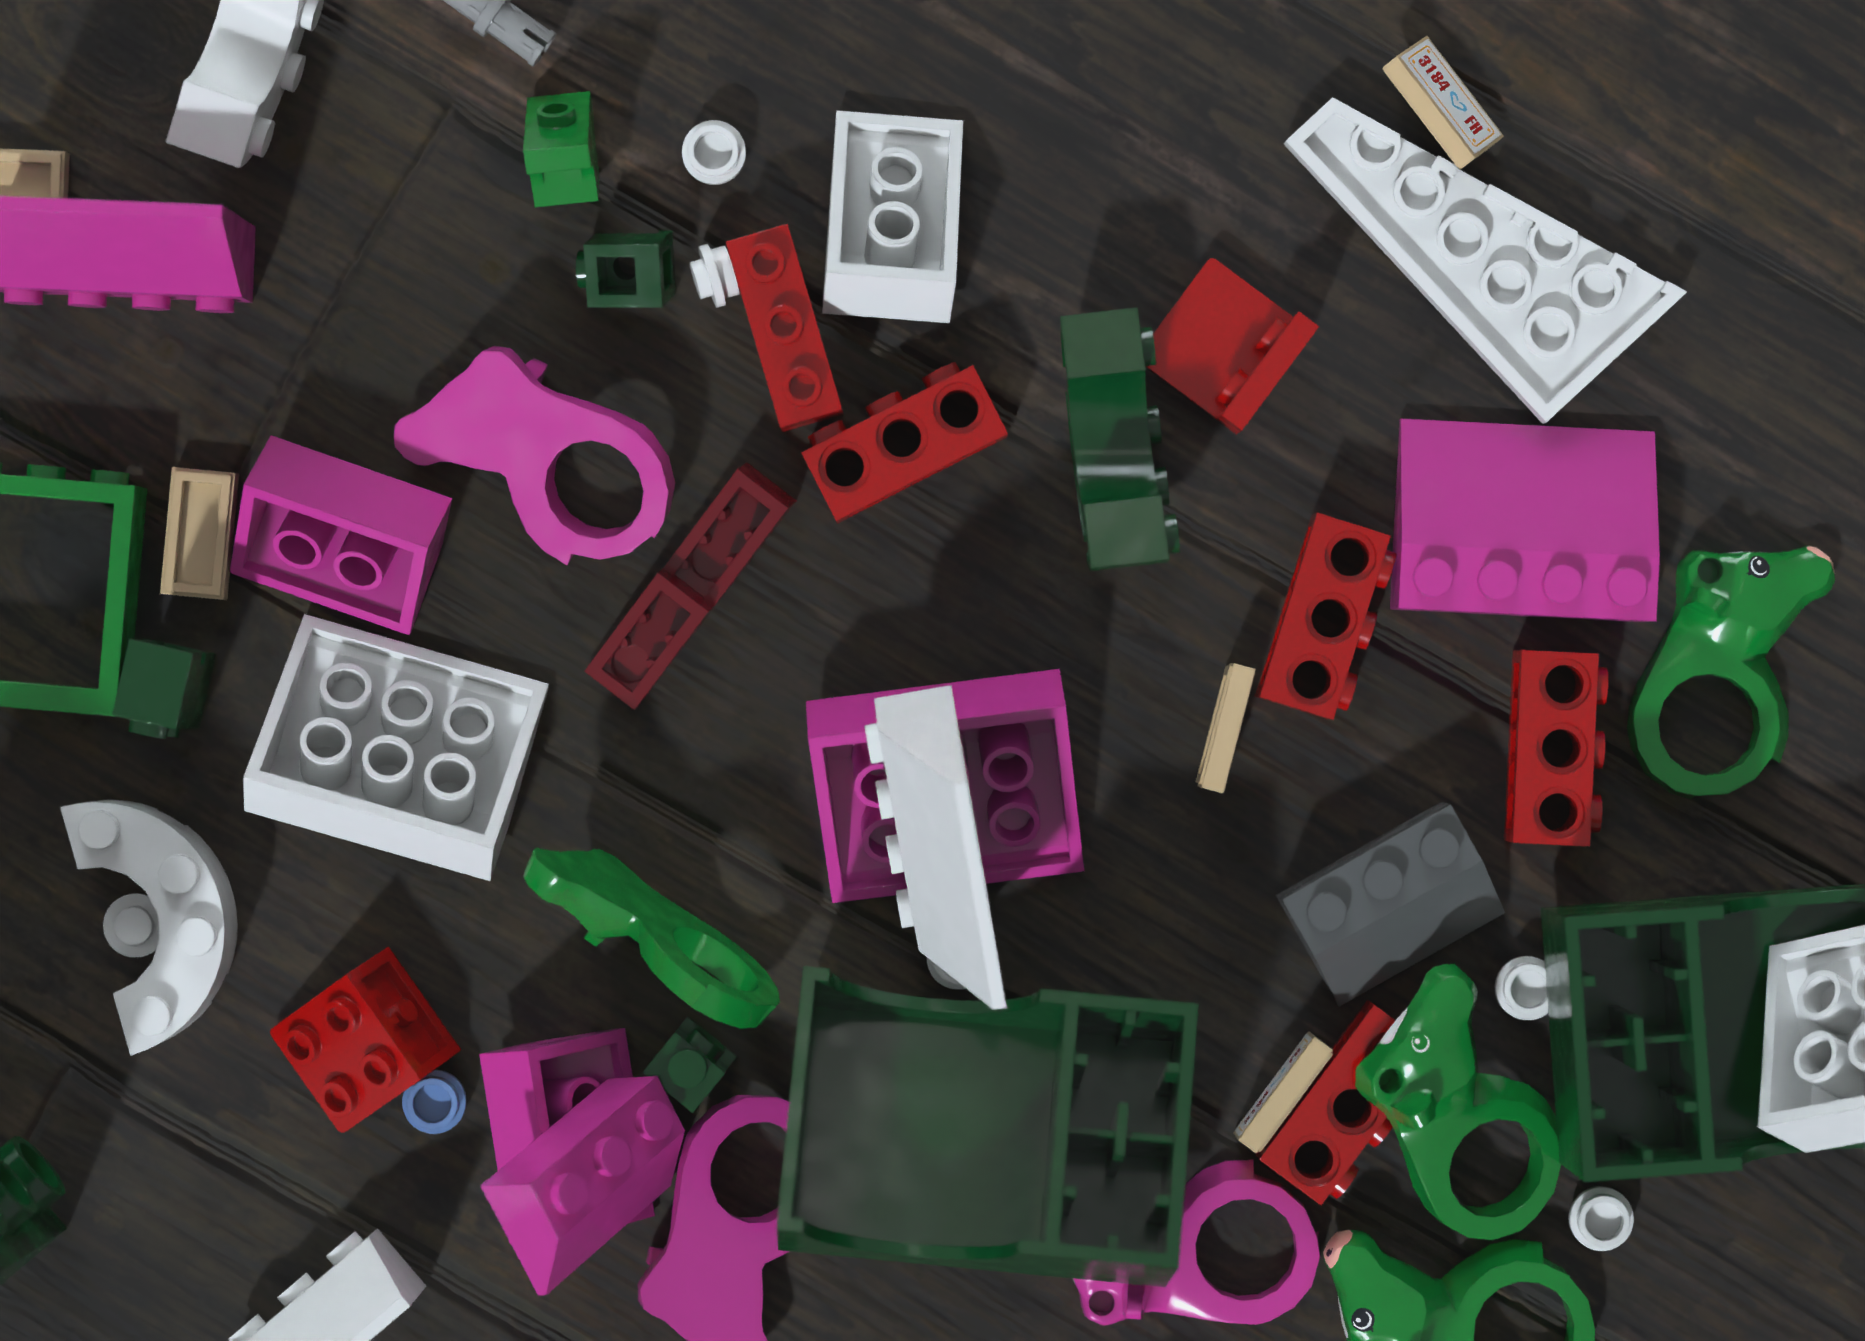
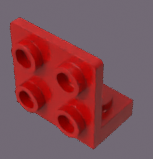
[1145,258,1319,435]
[270,946,461,1133]

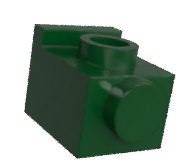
[576,231,676,308]
[643,1016,737,1113]

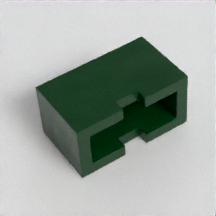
[112,639,216,739]

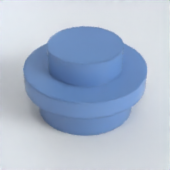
[402,1069,467,1134]

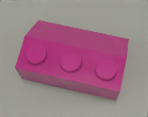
[230,435,452,635]
[479,1028,655,1244]
[481,1076,685,1295]

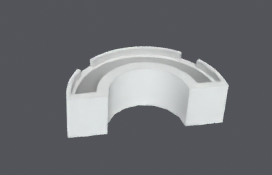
[166,0,324,168]
[60,800,238,1056]

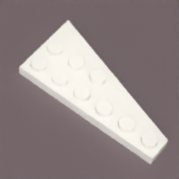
[1284,97,1687,424]

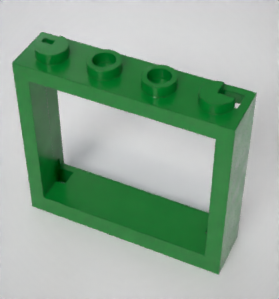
[0,462,147,717]

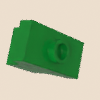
[523,91,600,207]

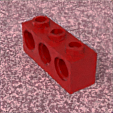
[726,224,844,432]
[801,362,1008,523]
[1255,513,1396,720]
[1504,650,1608,846]
[1254,1000,1396,1205]

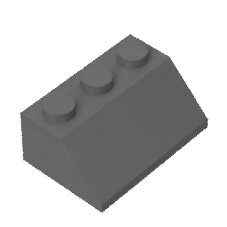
[1276,802,1505,1007]

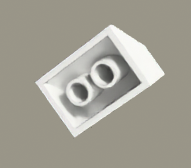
[229,1228,426,1341]

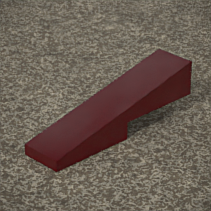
[584,462,797,710]

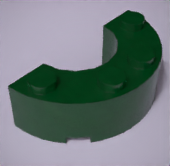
[1060,307,1180,571]

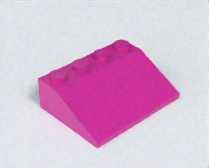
[0,196,256,313]
[1390,419,1660,622]
[806,669,1084,903]

